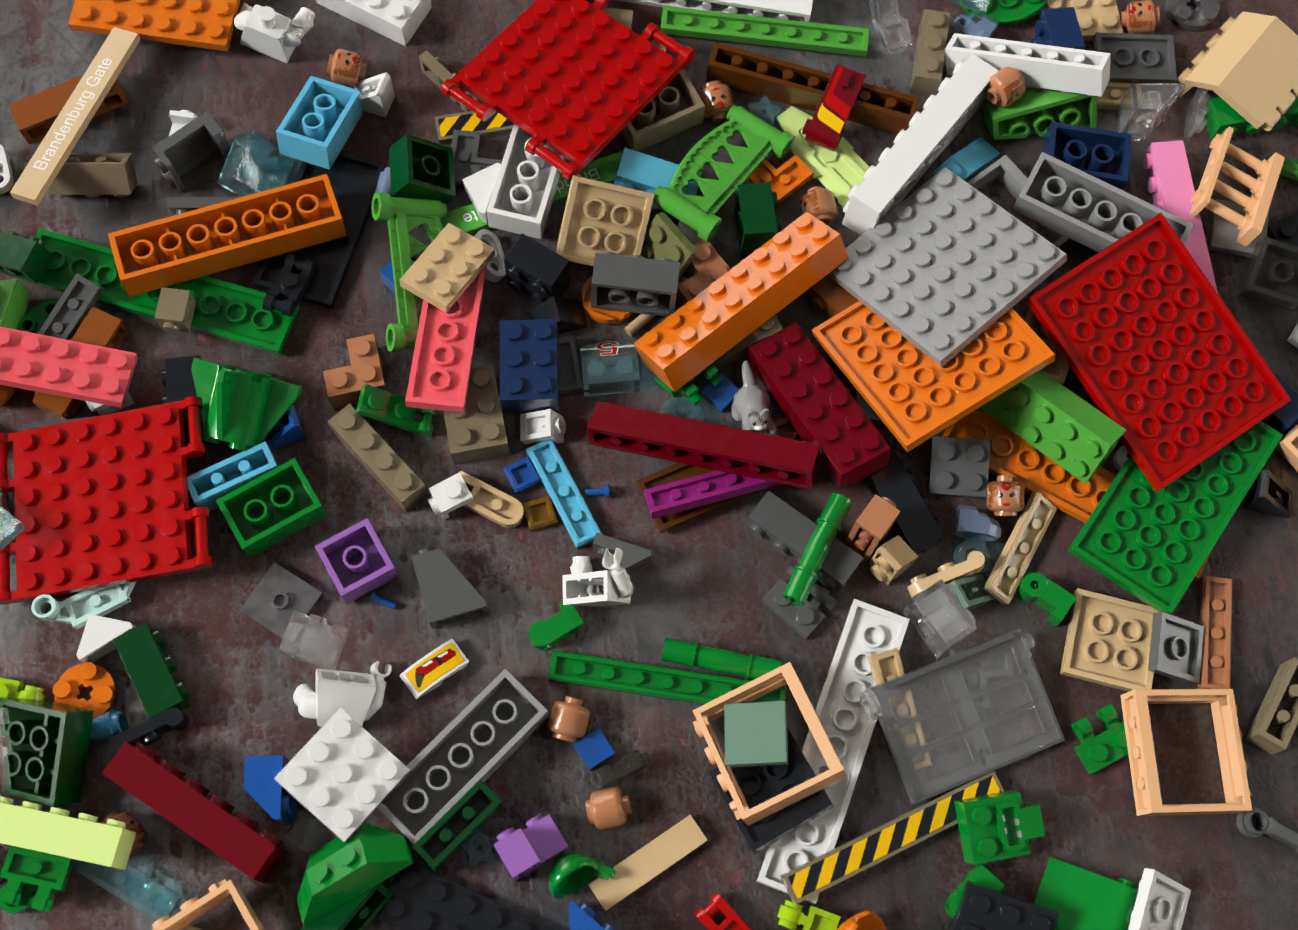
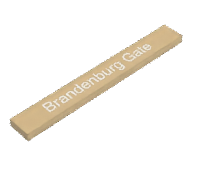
[10,27,140,206]

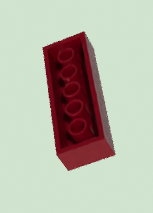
[748,322,891,491]
[102,742,288,884]

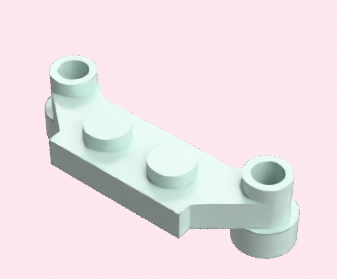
[31,581,137,629]

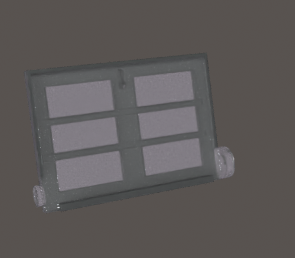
[859,628,1065,804]

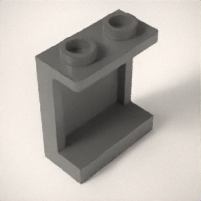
[152,111,235,192]

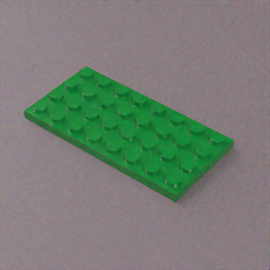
[1067,421,1283,615]

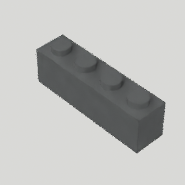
[746,490,864,592]

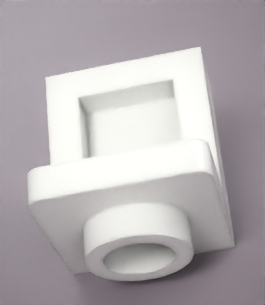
[428,472,474,520]

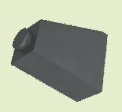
[411,547,489,629]

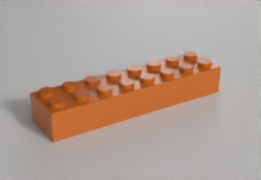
[108,174,346,297]
[633,212,849,392]

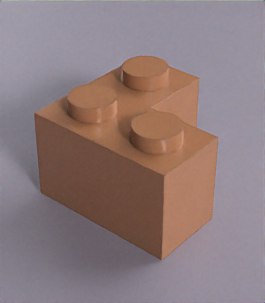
[676,239,731,307]
[323,334,388,409]

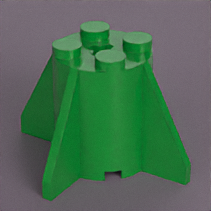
[191,358,301,451]

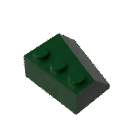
[0,697,93,806]

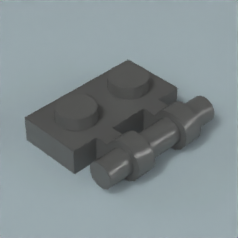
[761,564,838,640]

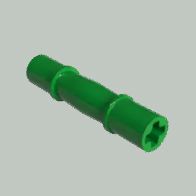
[782,493,852,606]
[661,637,782,680]

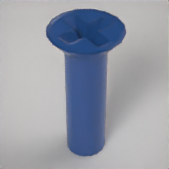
[369,590,397,610]

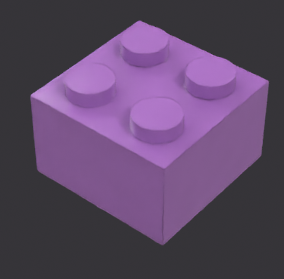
[315,518,399,604]

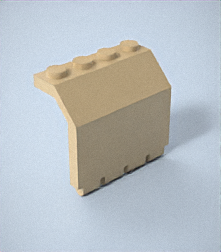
[1173,11,1298,131]

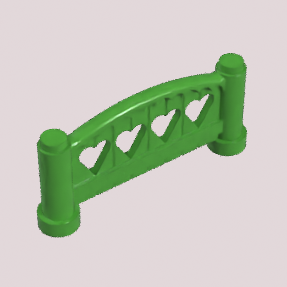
[653,105,795,243]
[372,192,447,352]

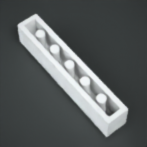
[945,33,1110,97]

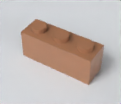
[844,494,900,562]

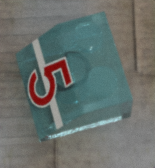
[579,339,640,396]

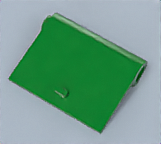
[1034,857,1138,930]

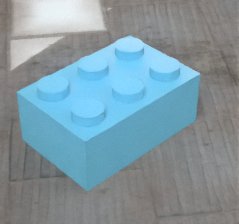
[276,76,363,170]

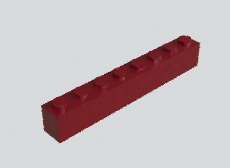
[587,401,820,490]

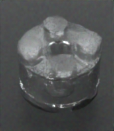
[278,611,350,670]

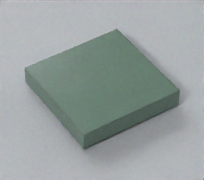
[724,701,788,767]

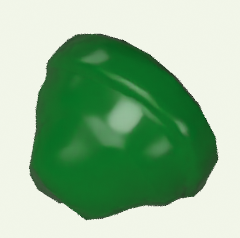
[549,851,616,898]

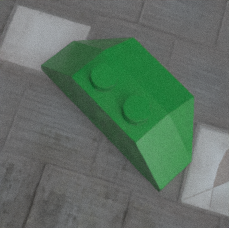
[297,822,413,927]

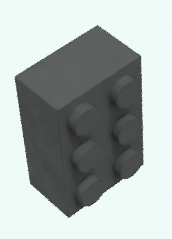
[591,252,680,316]

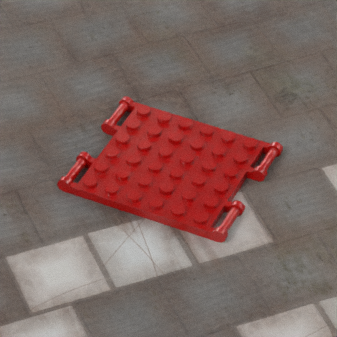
[440,0,695,180]
[0,396,213,605]

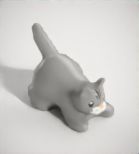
[731,360,778,436]

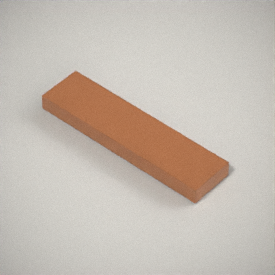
[1198,575,1232,689]

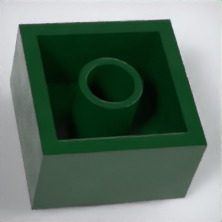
[389,134,456,204]
[734,182,781,259]

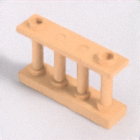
[1189,126,1285,247]

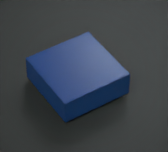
[701,373,739,413]
[503,456,542,495]
[573,728,615,771]

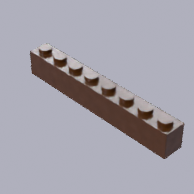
[706,42,920,134]

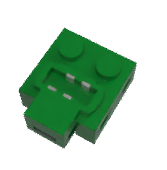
[954,790,1045,865]

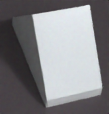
[354,73,395,118]
[462,163,501,223]
[76,614,136,663]

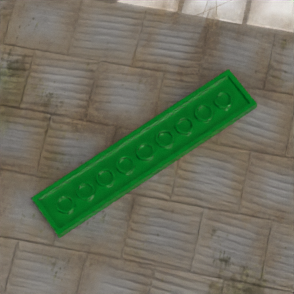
[20,228,300,356]

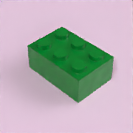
[216,458,328,558]

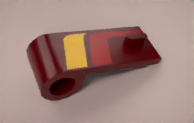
[802,64,866,152]

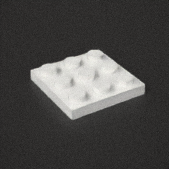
[274,707,410,843]

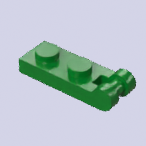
[356,384,438,436]

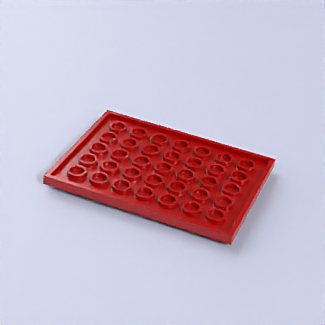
[1025,212,1291,492]

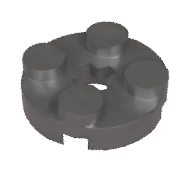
[1165,0,1219,32]

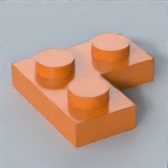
[746,155,814,204]

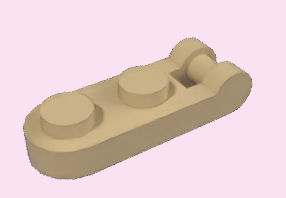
[459,471,524,528]
[907,551,985,599]

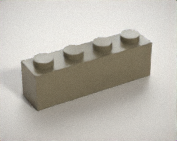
[327,403,428,512]

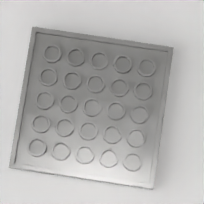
[827,167,1067,367]

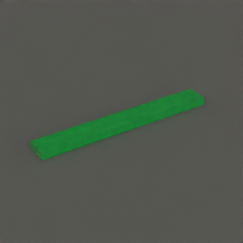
[548,650,787,705]

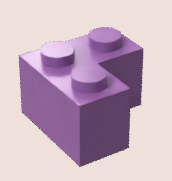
[494,814,569,882]

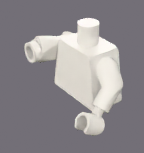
[234,3,315,63]
[562,548,634,607]
[293,661,392,727]

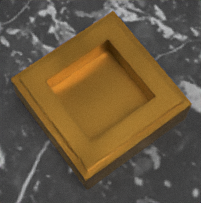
[522,495,558,532]

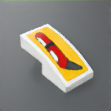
[400,639,469,700]

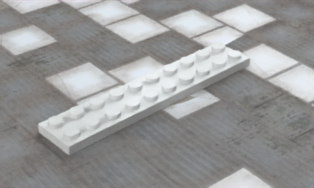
[756,599,910,904]

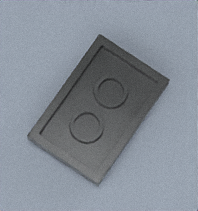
[1093,32,1177,86]

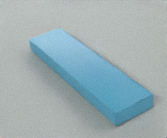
[526,440,602,549]

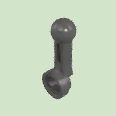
[1236,807,1298,853]

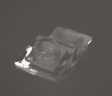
[1183,88,1211,141]

